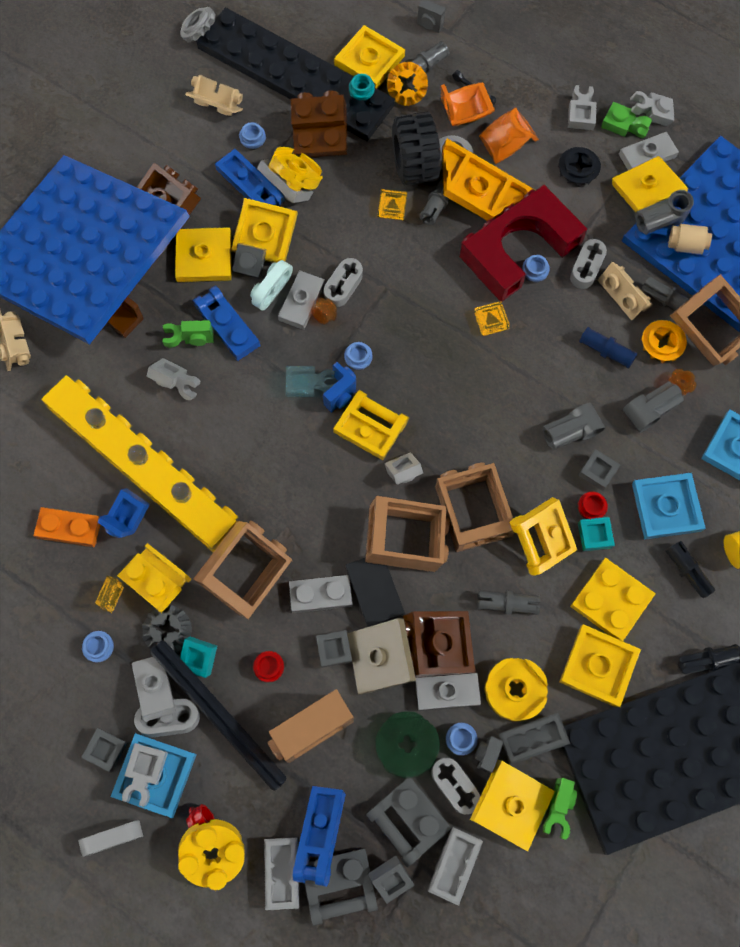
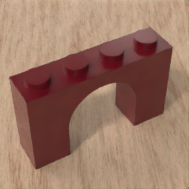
[459,184,588,302]

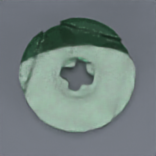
[376,711,440,778]

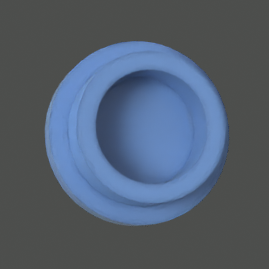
[239,122,266,149]
[522,255,550,282]
[344,342,372,370]
[82,631,114,663]
[446,723,478,755]

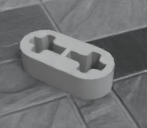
[570,239,607,289]
[324,258,363,307]
[431,758,480,815]
[78,820,143,857]

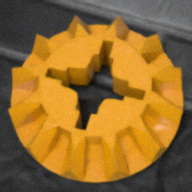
[387,62,428,106]
[641,320,687,363]

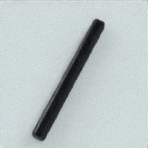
[150,640,287,791]

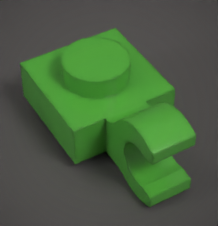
[601,102,652,138]
[163,320,214,348]
[543,778,577,840]

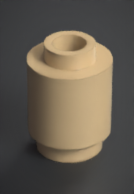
[668,223,712,255]

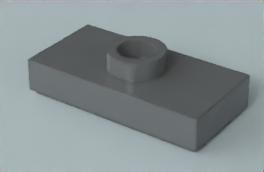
[499,713,570,765]

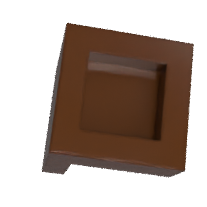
[106,296,144,338]

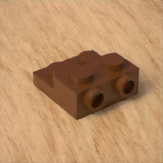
[291,91,347,157]
[136,162,201,215]
[403,611,475,678]

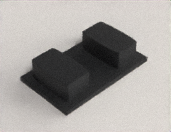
[345,558,405,627]

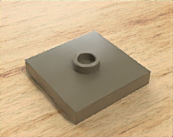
[347,618,416,695]

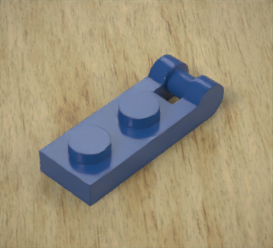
[215,149,285,206]
[192,285,260,361]
[293,786,346,887]

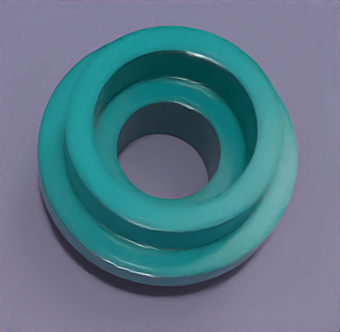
[349,74,375,100]

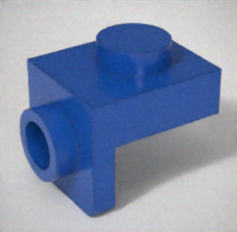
[323,362,356,413]
[97,488,150,538]

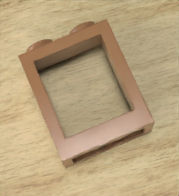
[669,274,740,366]
[435,462,514,552]
[365,496,450,572]
[193,521,292,619]
[267,689,354,763]

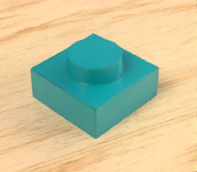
[578,517,615,551]
[180,636,217,678]

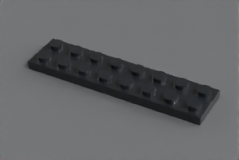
[196,7,395,142]

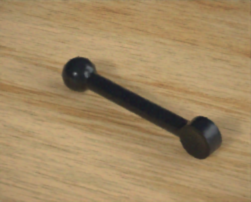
[452,70,496,105]

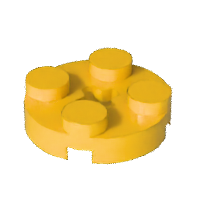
[268,147,323,191]
[484,658,548,722]
[178,819,245,890]

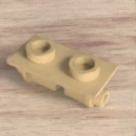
[185,75,243,116]
[598,262,652,320]
[0,311,31,371]

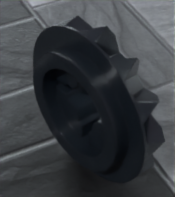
[558,147,601,186]

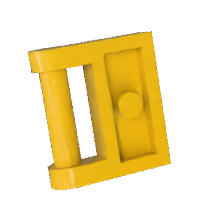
[333,390,409,460]
[510,497,577,576]

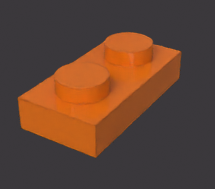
[33,507,100,547]

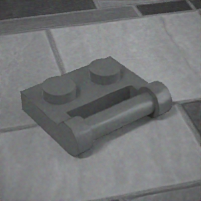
[366,776,452,868]
[305,848,378,926]

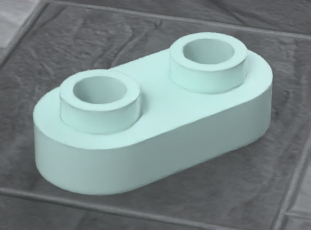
[250,260,293,310]

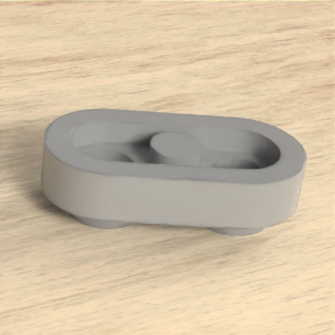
[134,699,200,738]

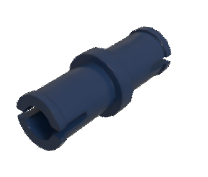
[579,327,638,369]

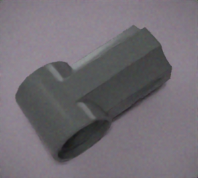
[635,190,694,235]
[622,381,684,433]
[542,403,605,450]

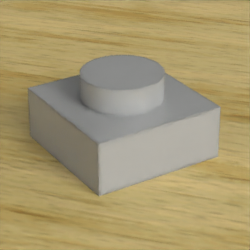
[384,452,423,484]

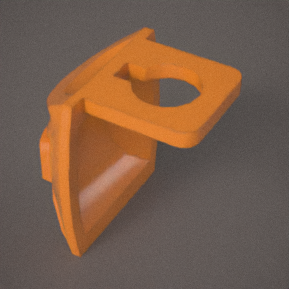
[441,82,495,126]
[479,108,539,164]

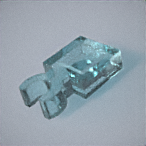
[286,366,335,397]

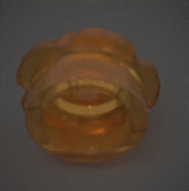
[311,298,337,325]
[668,369,697,396]

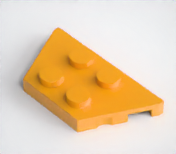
[442,138,535,221]

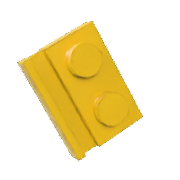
[117,543,191,613]

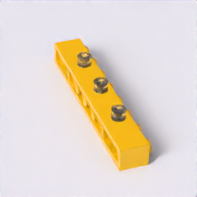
[41,375,238,552]

